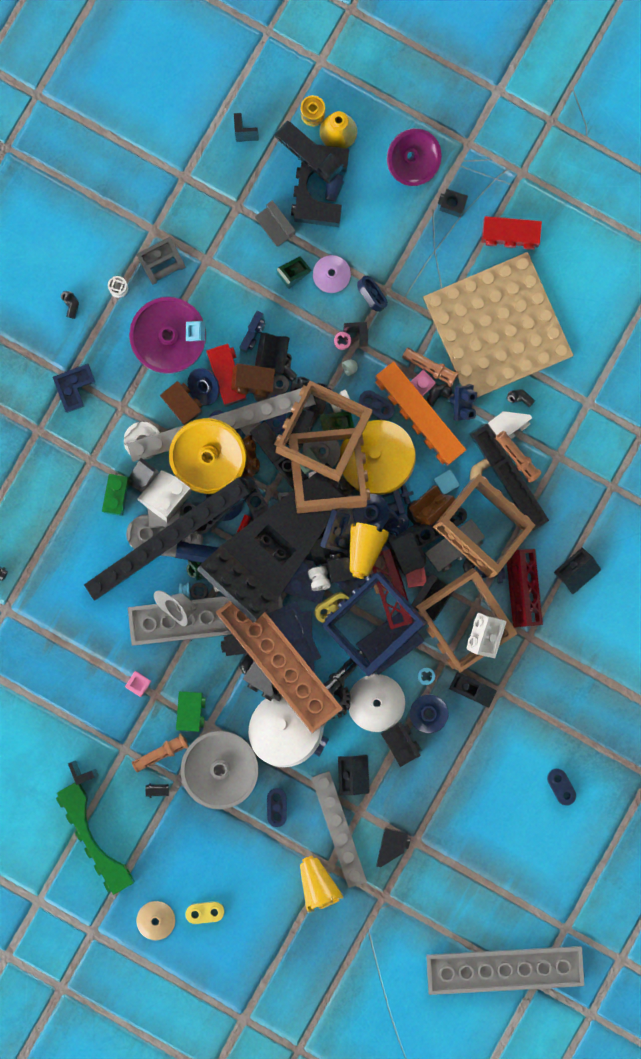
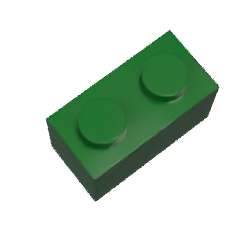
[102,474,130,516]
[176,691,206,732]

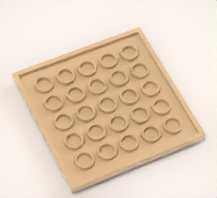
[423,252,574,398]

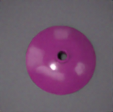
[387,128,442,186]

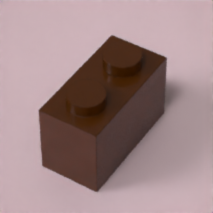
[231,363,275,397]
[160,381,203,425]

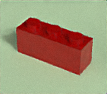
[481,216,542,250]
[206,343,249,407]

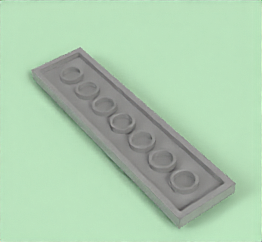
[128,595,283,646]
[426,946,584,995]

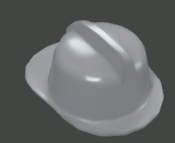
[154,590,196,626]

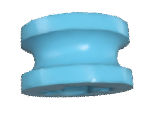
[179,583,190,599]
[417,668,435,685]

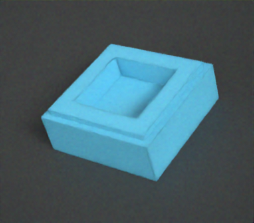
[186,321,205,342]
[433,469,460,495]

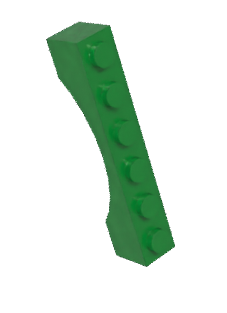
[56,783,135,895]

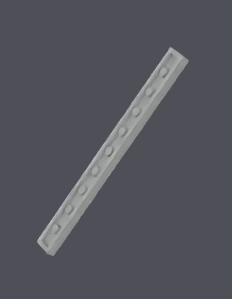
[127,388,315,462]

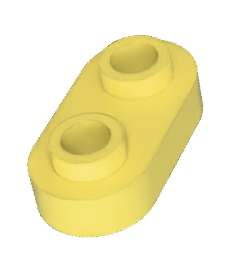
[314,592,349,623]
[185,902,224,924]

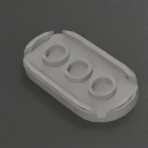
[126,515,203,557]

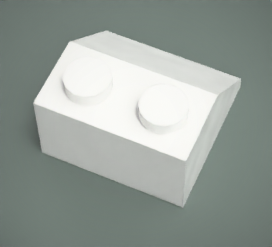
[137,470,191,522]

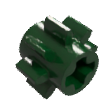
[186,560,205,581]

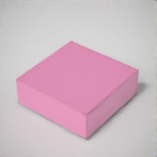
[125,671,152,697]

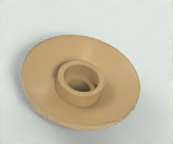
[137,901,175,940]

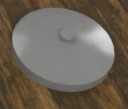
[181,731,258,809]

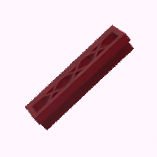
[372,549,415,629]
[507,549,543,628]

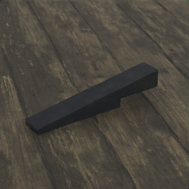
[469,423,549,531]

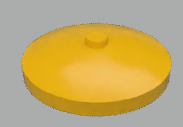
[169,418,246,494]
[339,420,416,495]

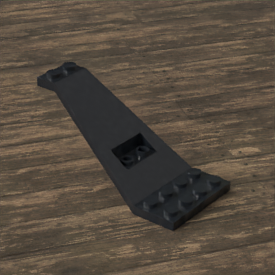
[197,463,355,623]

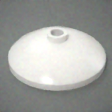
[349,674,405,732]

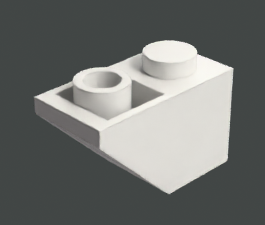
[488,411,532,439]

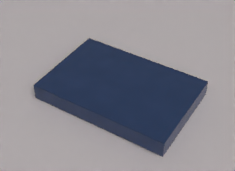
[356,612,425,675]

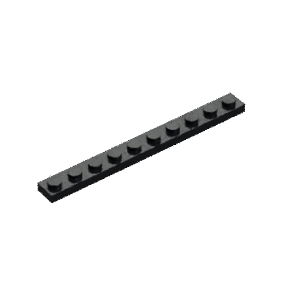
[84,477,250,601]

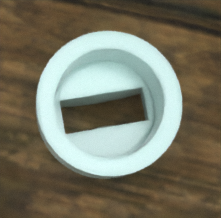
[342,359,358,376]

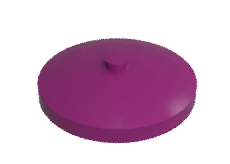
[129,297,206,374]

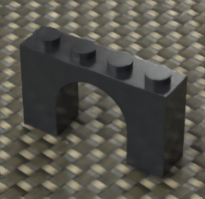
[291,145,349,227]

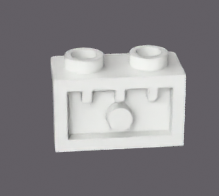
[467,613,507,658]

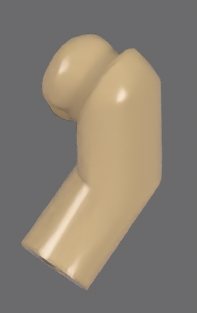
[470,458,491,480]

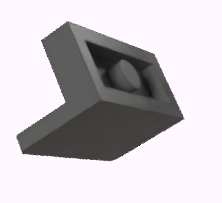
[255,200,295,247]

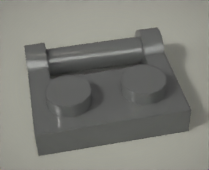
[136,237,186,285]

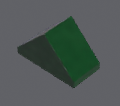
[277,256,312,289]

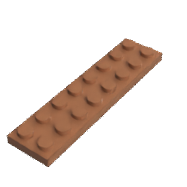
[216,601,343,734]

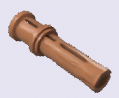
[402,347,459,387]
[495,431,542,483]
[132,733,189,773]

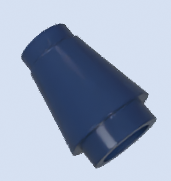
[325,175,344,202]

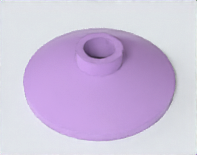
[313,255,351,293]

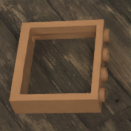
[274,381,373,482]
[289,428,370,513]
[433,474,535,578]
[416,568,517,672]

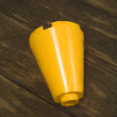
[320,111,357,149]
[350,523,389,579]
[300,856,344,913]

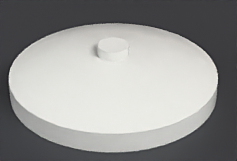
[248,695,324,767]

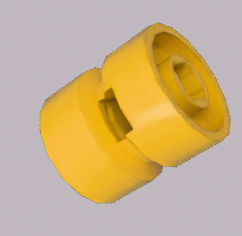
[300,95,325,126]

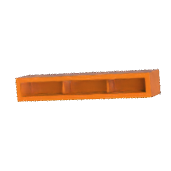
[375,361,466,466]

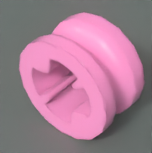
[334,332,351,350]

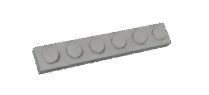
[311,771,367,888]

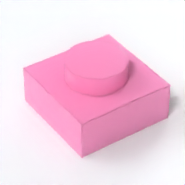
[411,369,436,396]

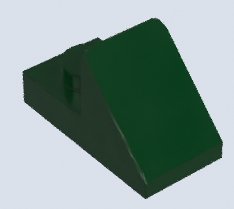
[320,412,354,431]

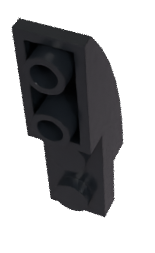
[250,421,308,490]

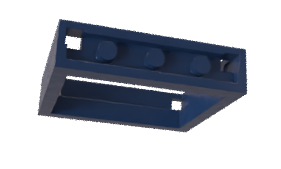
[322,572,428,677]

